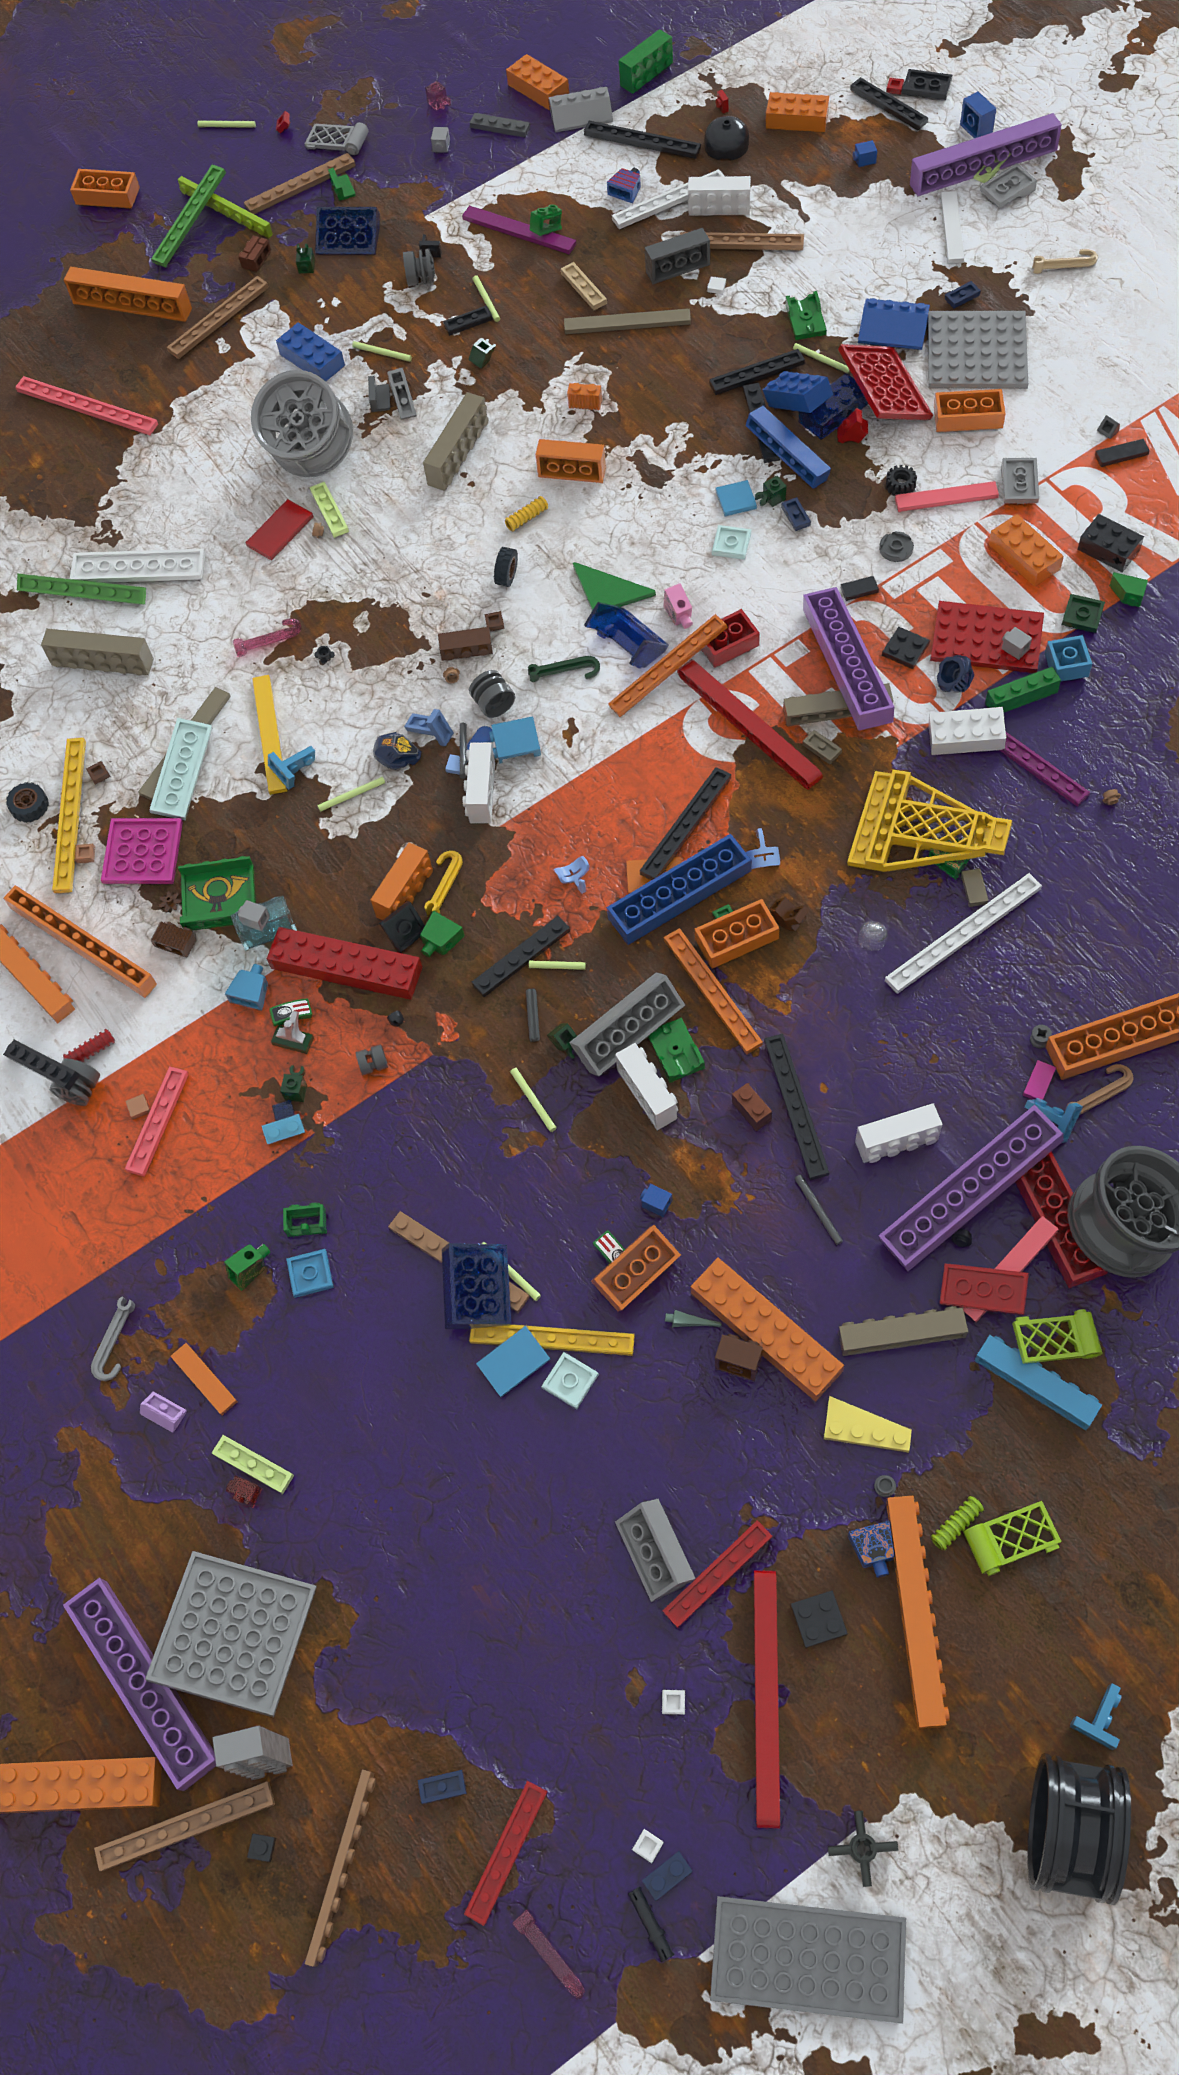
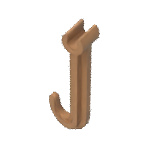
[1065,1064,1133,1115]

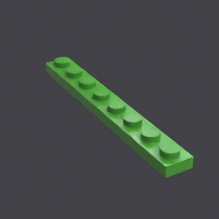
[151,165,226,267]
[17,573,146,604]

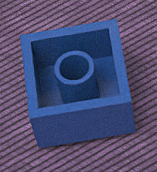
[960,91,997,139]

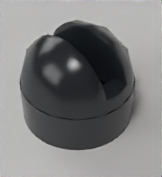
[387,1011,404,1027]

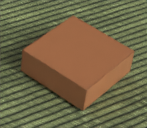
[75,844,95,863]
[125,1094,150,1119]

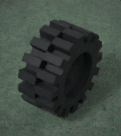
[886,465,917,496]

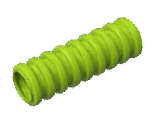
[931,1496,984,1551]

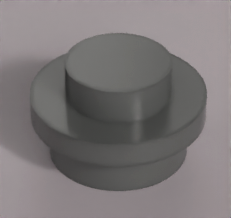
[874,1475,896,1497]

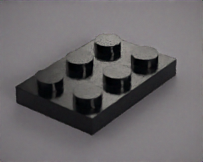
[902,69,953,100]

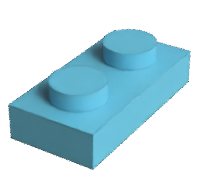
[262,1114,305,1144]

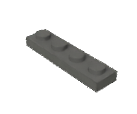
[470,113,530,138]

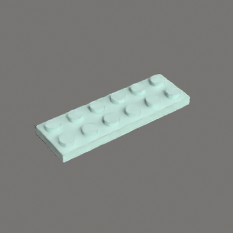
[150,718,212,820]

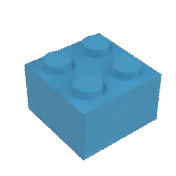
[1045,635,1092,681]

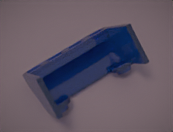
[584,602,669,669]

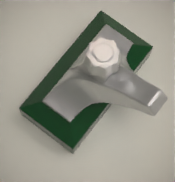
[271,1011,314,1054]

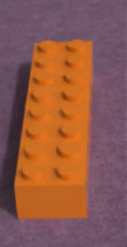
[64,267,192,322]
[1045,993,1179,1080]
[690,1258,844,1402]
[0,1757,162,1814]

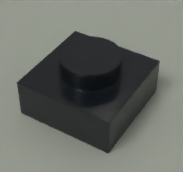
[247,1834,276,1862]

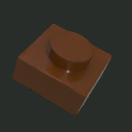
[484,611,505,632]
[86,761,111,785]

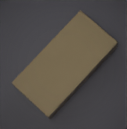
[961,869,989,907]

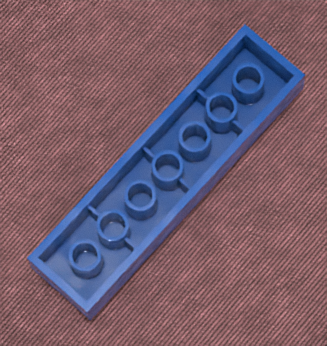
[606,833,752,945]

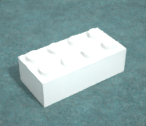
[688,176,750,216]
[928,707,1006,755]
[463,743,495,823]
[615,1043,678,1130]
[855,1103,942,1163]

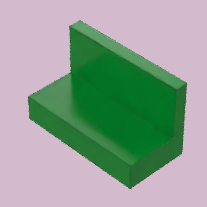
[328,168,356,201]

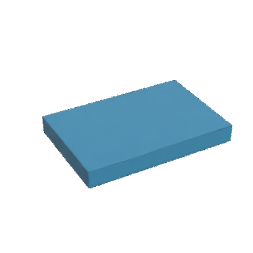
[476,1326,551,1397]

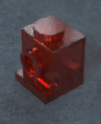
[226,1475,262,1509]

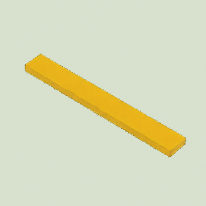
[252,675,287,795]
[469,1322,635,1356]

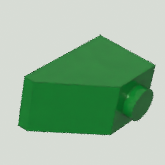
[1109,572,1148,607]

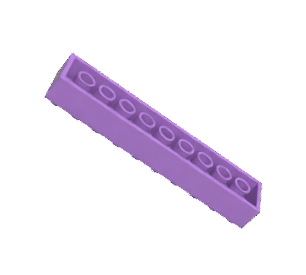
[910,113,1062,197]
[803,587,895,731]
[879,1105,1064,1271]
[63,1578,216,1791]

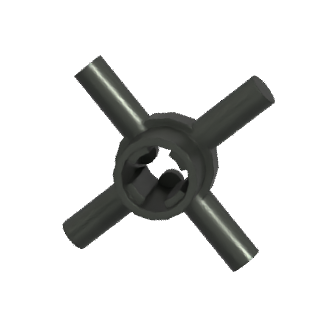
[827,1811,899,1887]

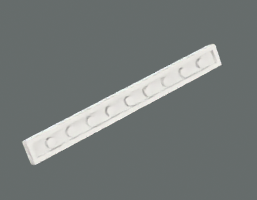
[885,873,1042,994]

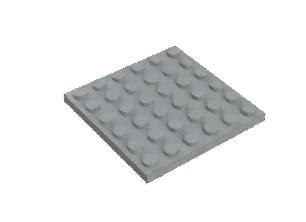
[928,311,1029,389]
[145,1551,316,1718]

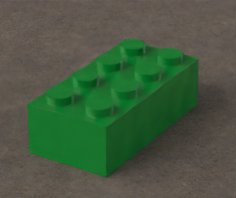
[619,29,673,94]

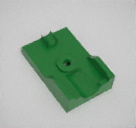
[785,291,827,340]
[647,1018,705,1083]

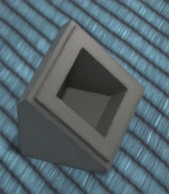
[1097,415,1120,439]

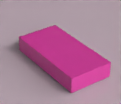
[1023,1060,1056,1100]

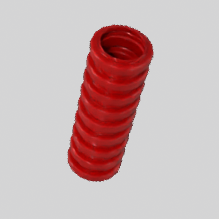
[63,1029,115,1062]

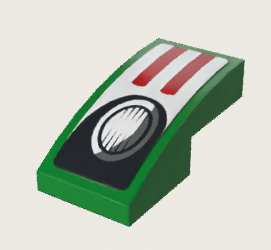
[269,998,312,1026]
[593,1230,625,1264]

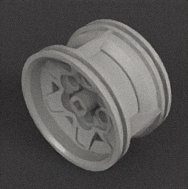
[251,370,353,477]

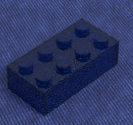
[798,373,868,440]

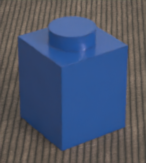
[853,140,877,167]
[640,1184,672,1217]

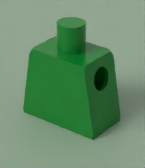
[420,911,465,957]

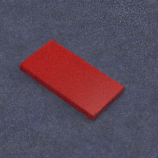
[245,499,314,561]
[940,1263,1029,1315]

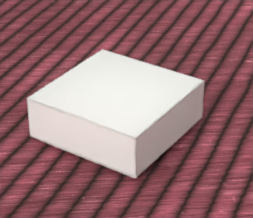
[707,277,726,294]
[662,1690,685,1715]
[632,1829,664,1863]

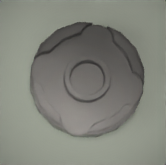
[879,531,914,562]

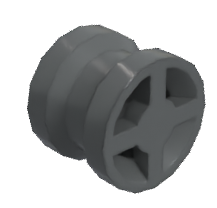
[1030,1025,1052,1049]

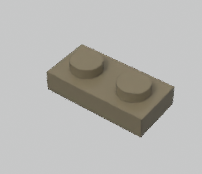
[802,730,842,764]

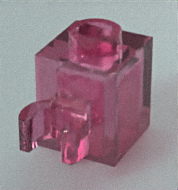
[425,81,451,110]

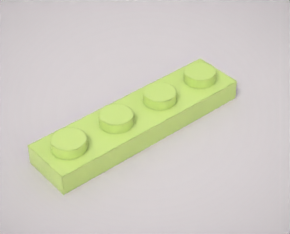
[309,482,349,538]
[212,1435,294,1494]

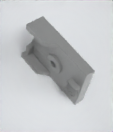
[980,163,1037,208]
[1001,458,1039,505]

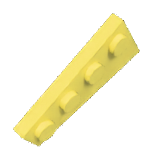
[824,1396,912,1453]

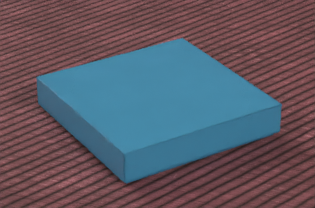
[716,480,757,516]
[286,1249,334,1298]

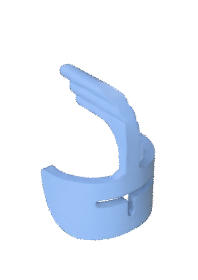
[746,828,780,869]
[554,856,590,894]

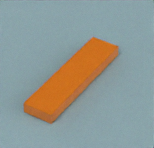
[170,1343,238,1415]

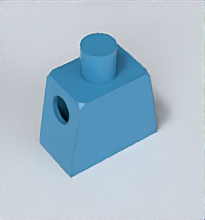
[225,964,268,1010]

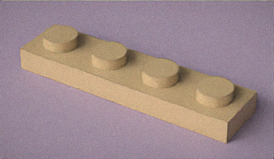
[561,262,607,310]

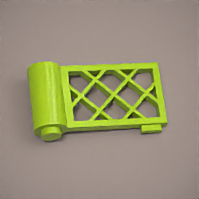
[1012,1309,1103,1364]
[963,1501,1061,1576]

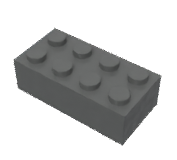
[645,228,710,284]

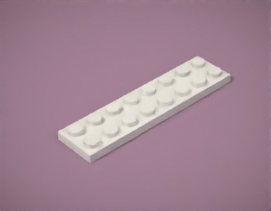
[70,549,205,583]

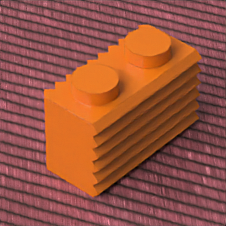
[567,383,602,411]

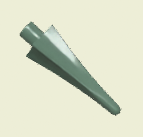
[665,1310,722,1327]

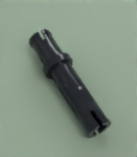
[627,1887,675,1963]

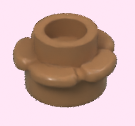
[312,522,324,538]
[443,667,460,683]
[1103,789,1121,805]

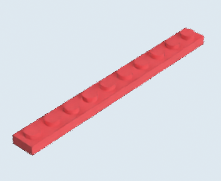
[15,376,158,435]

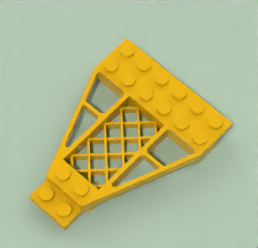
[847,770,1012,872]

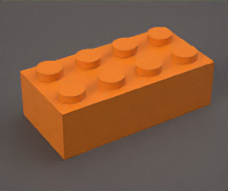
[506,54,569,110]
[766,92,829,132]
[70,169,140,208]
[933,389,1006,432]
[535,439,606,483]
[989,514,1064,587]
[370,842,433,920]
[695,899,780,969]
[591,1225,681,1311]

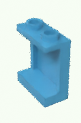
[489,716,541,764]

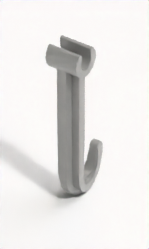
[91,1297,135,1381]

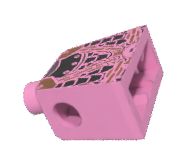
[663,583,693,629]

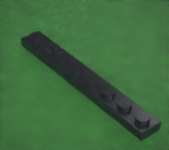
[584,121,701,159]
[640,767,731,880]
[764,1034,829,1180]

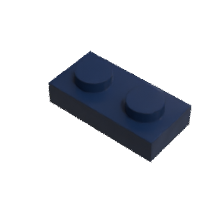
[945,281,981,309]
[781,497,811,531]
[418,1770,467,1804]
[642,1851,693,1901]

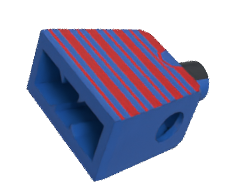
[607,167,641,204]

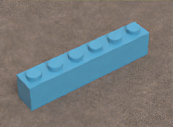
[974,1335,1102,1431]

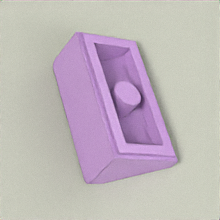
[140,1392,187,1432]

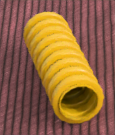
[505,496,548,532]

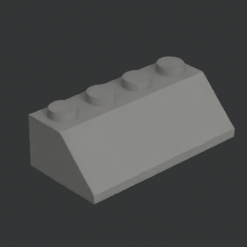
[549,87,613,133]
[615,1499,696,1602]

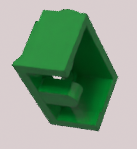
[529,205,562,236]
[283,1203,327,1237]

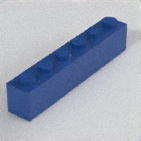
[745,406,831,488]

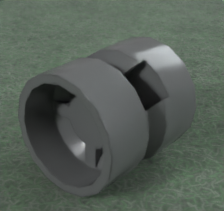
[355,1044,388,1076]

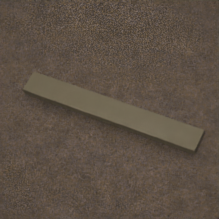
[564,308,691,334]
[138,687,231,801]

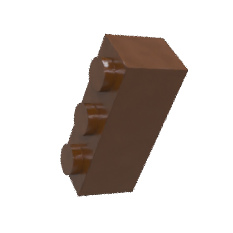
[438,627,493,661]

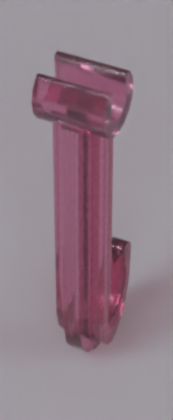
[232,618,302,657]
[513,1909,585,2000]

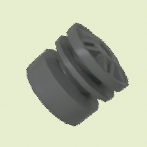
[403,249,435,286]
[469,670,516,718]
[49,1058,100,1106]

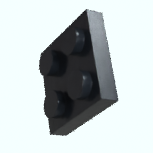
[882,626,930,669]
[379,901,425,953]
[791,1590,848,1649]

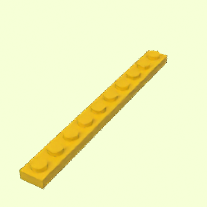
[52,737,86,893]

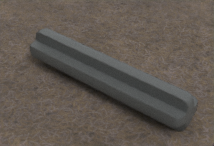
[526,989,540,1042]

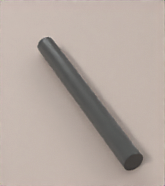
[460,722,467,779]
[795,1175,843,1245]

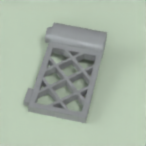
[305,122,369,155]

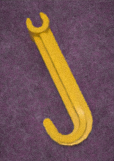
[424,851,463,917]

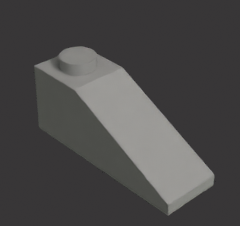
[387,368,416,420]

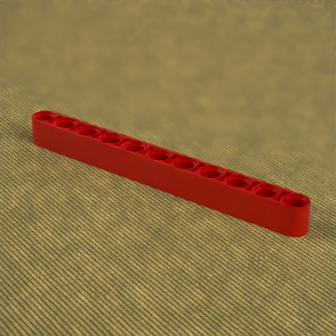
[677,659,823,790]
[754,1570,780,1829]

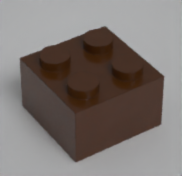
[715,1334,763,1382]

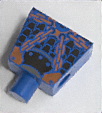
[848,1521,894,1578]

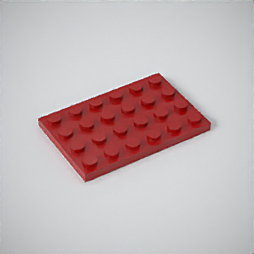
[838,344,933,420]
[930,601,1044,673]

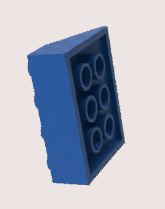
[858,298,930,350]

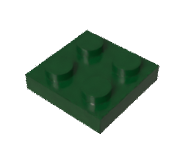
[1061,594,1105,633]

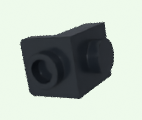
[419,234,442,258]

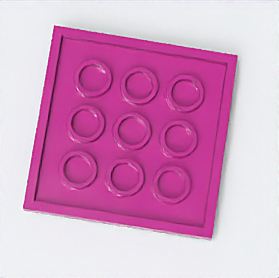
[101,818,183,884]

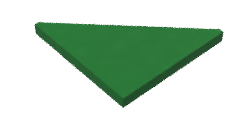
[573,562,656,615]

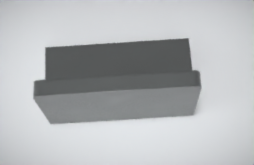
[368,376,391,412]

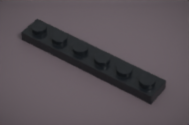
[850,77,928,131]
[709,349,805,395]
[743,383,780,463]
[472,916,570,997]
[3,1039,80,1091]

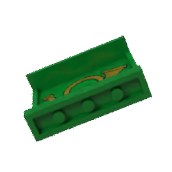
[178,856,256,931]

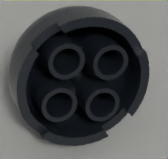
[704,116,749,161]

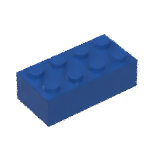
[276,322,345,382]
[762,371,834,413]

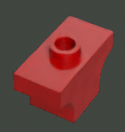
[837,408,868,443]

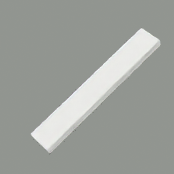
[941,191,964,264]

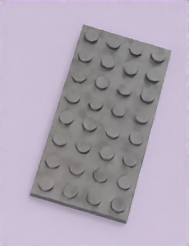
[710,1896,906,2024]

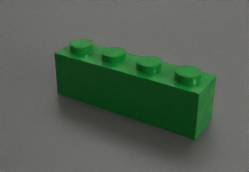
[985,666,1061,713]

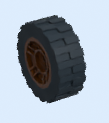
[494,547,518,587]
[6,782,49,823]

